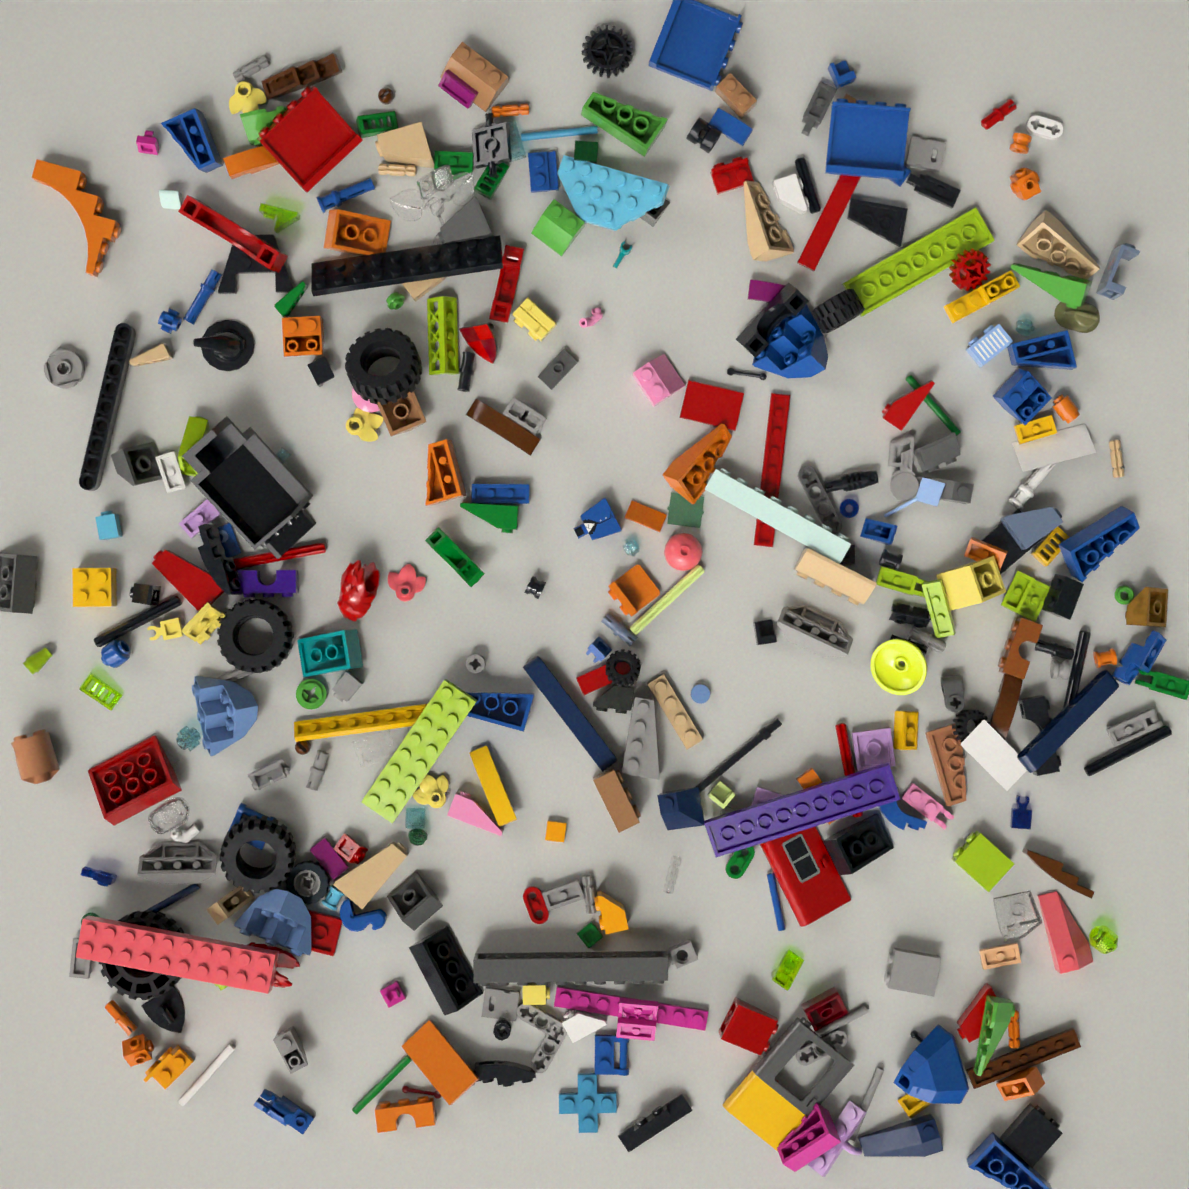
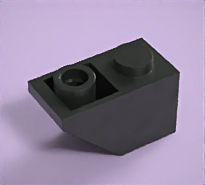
[593,685,633,714]

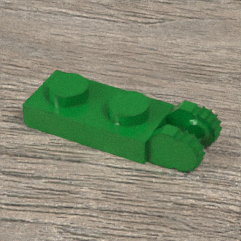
[1135,670,1189,700]

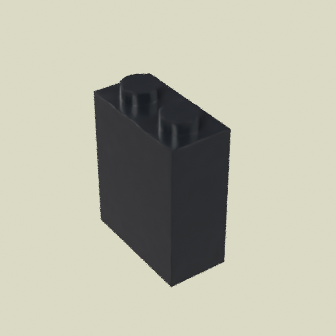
[1000,1104,1063,1168]

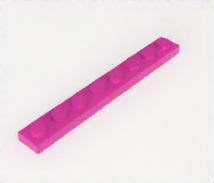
[554,986,708,1031]

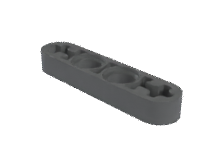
[798,466,842,534]

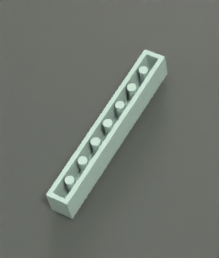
[705,468,851,564]

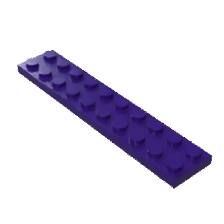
[704,763,900,858]

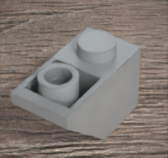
[273,1026,308,1074]

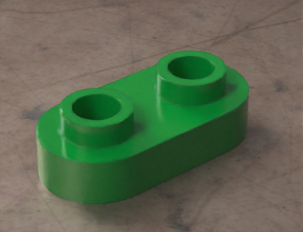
[725,846,755,879]

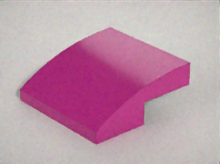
[616,998,658,1041]

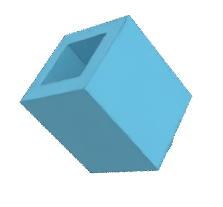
[95,511,123,540]

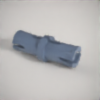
[601,613,638,647]

